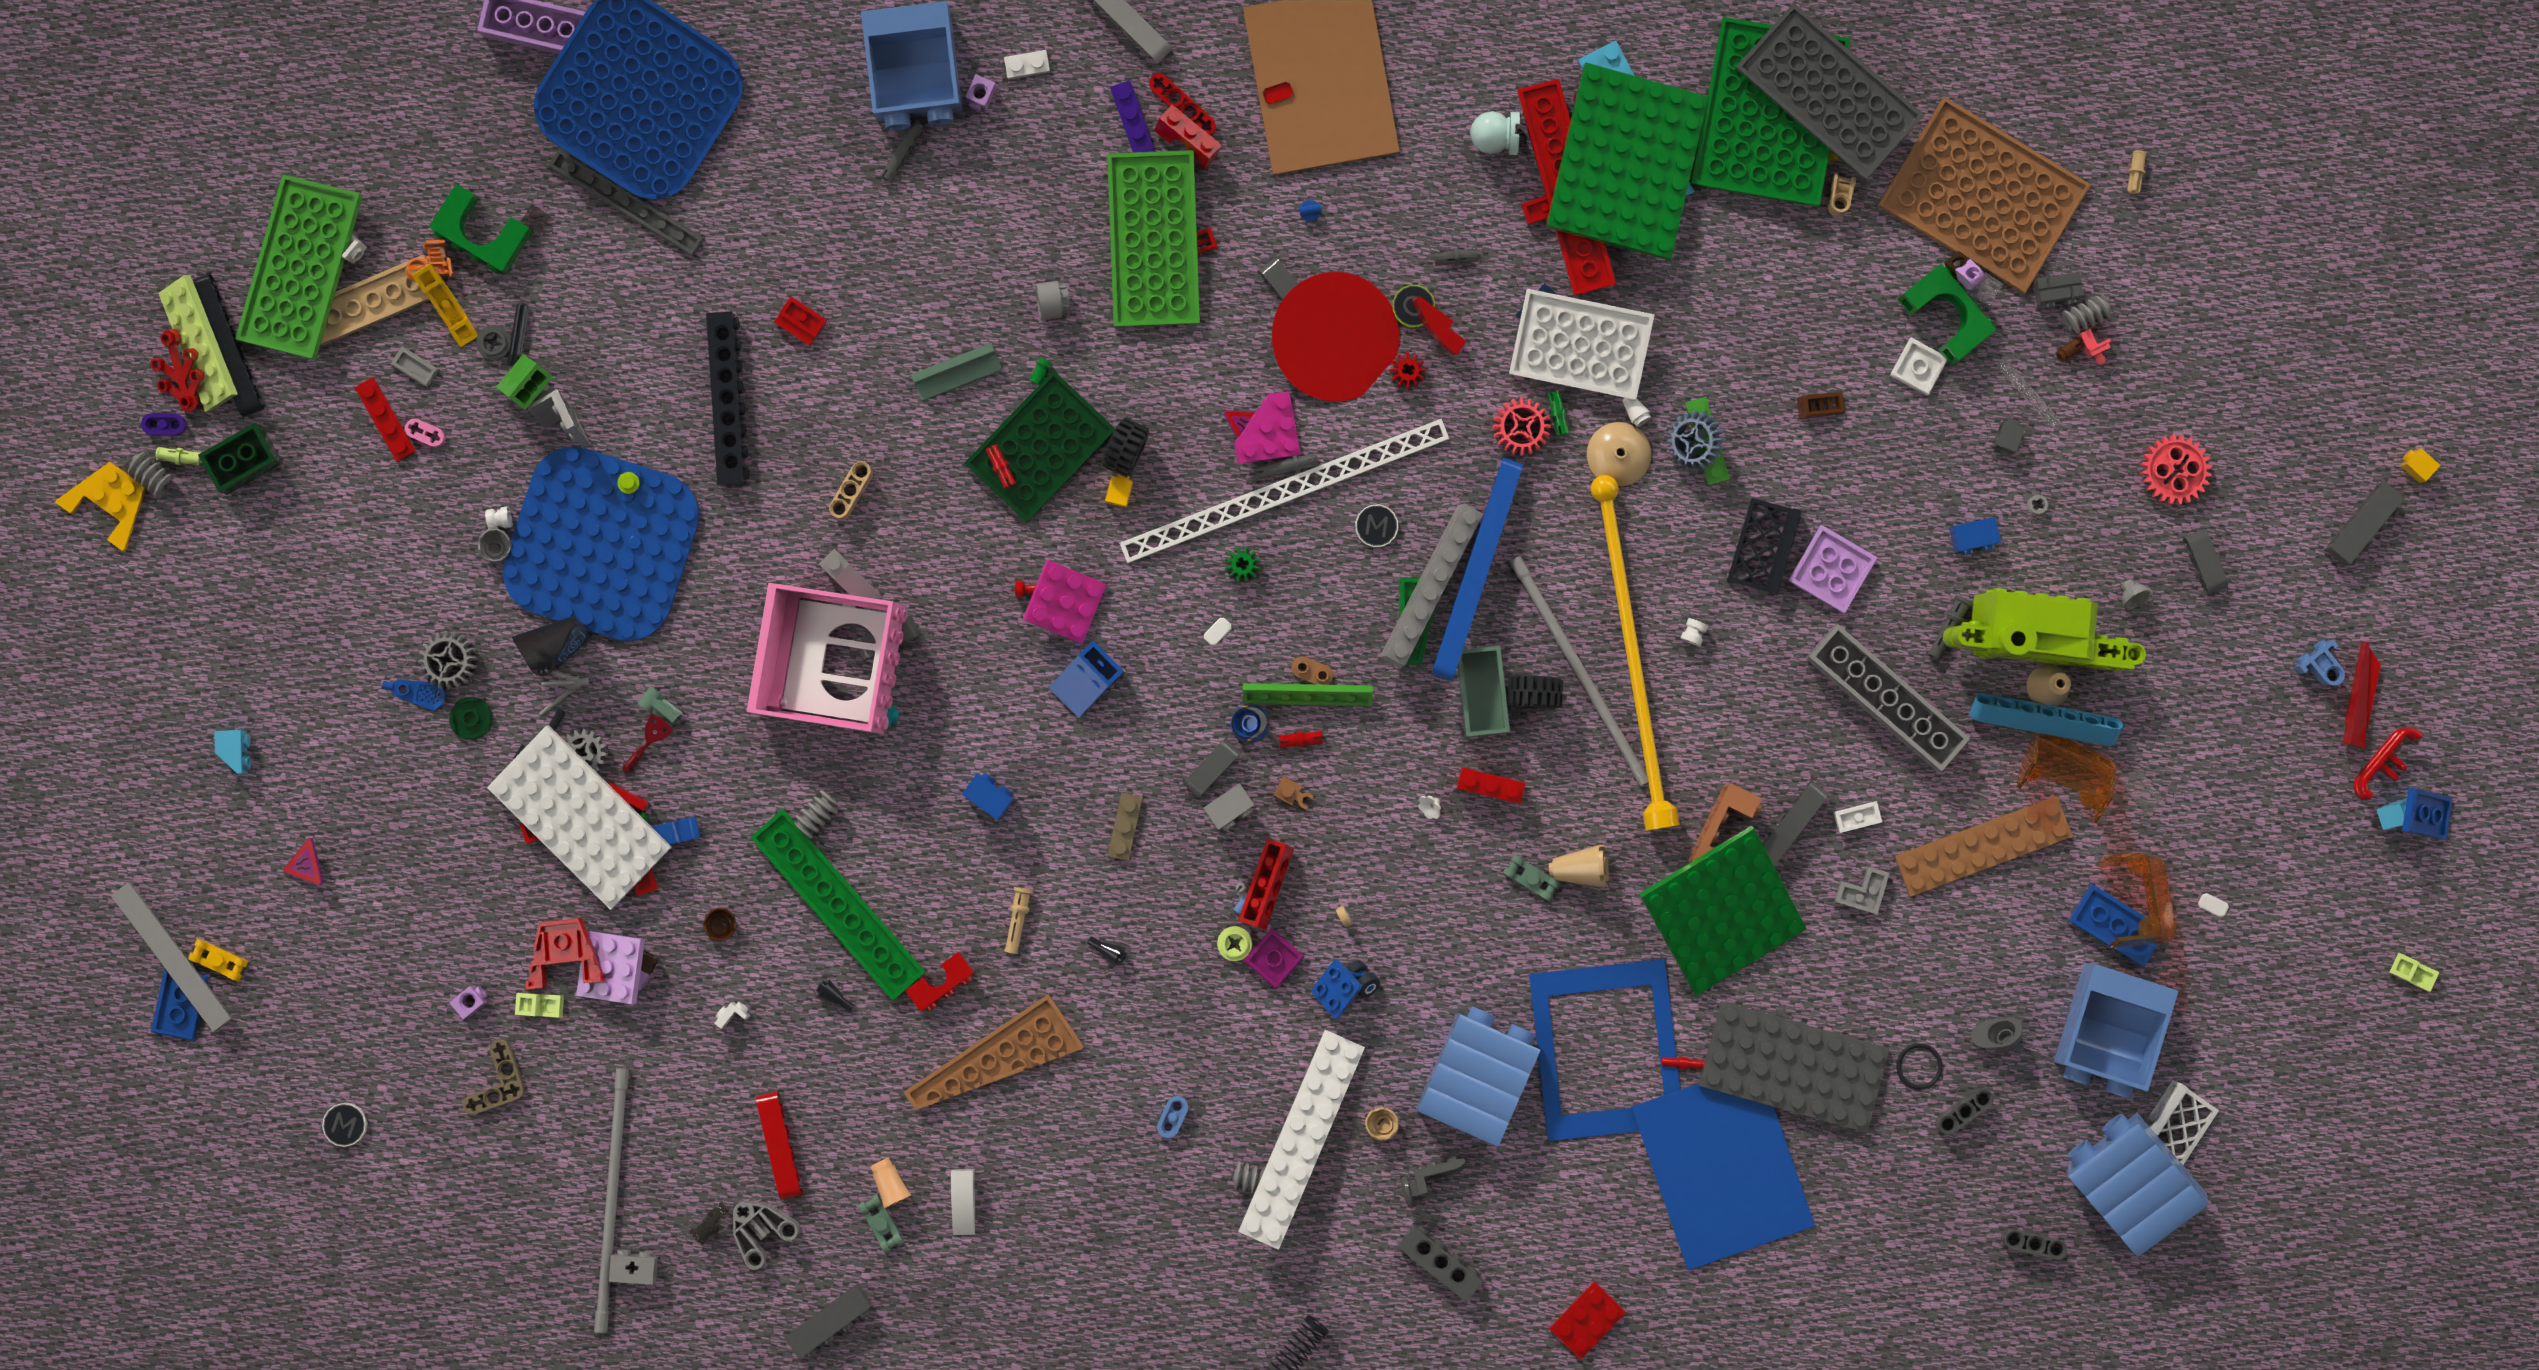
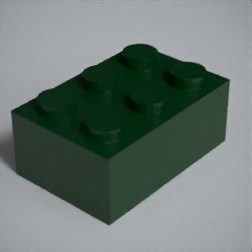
[198,423,283,495]

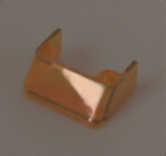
[2016,732,2116,823]
[2097,853,2176,948]

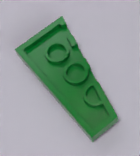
[1399,578,1434,665]

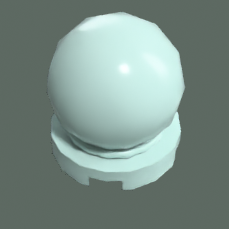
[1470,111,1520,155]

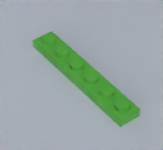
[1243,683,1373,706]

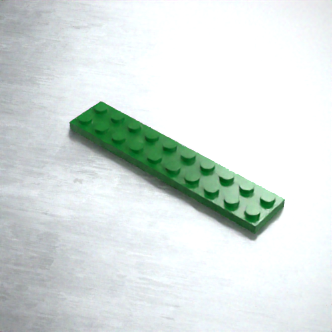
[750,809,926,1001]

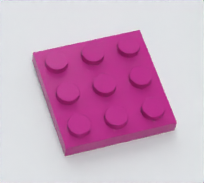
[1023,560,1107,644]

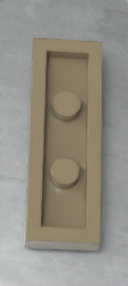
[1108,793,1143,861]

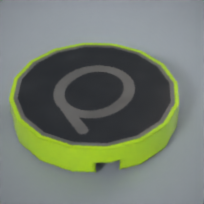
[1393,285,1435,328]

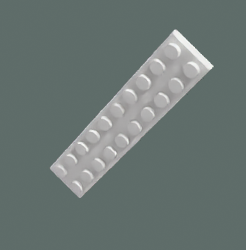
[1238,1030,1365,1250]

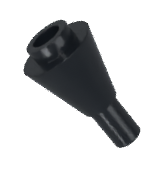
[1087,936,1127,966]
[816,979,854,1012]

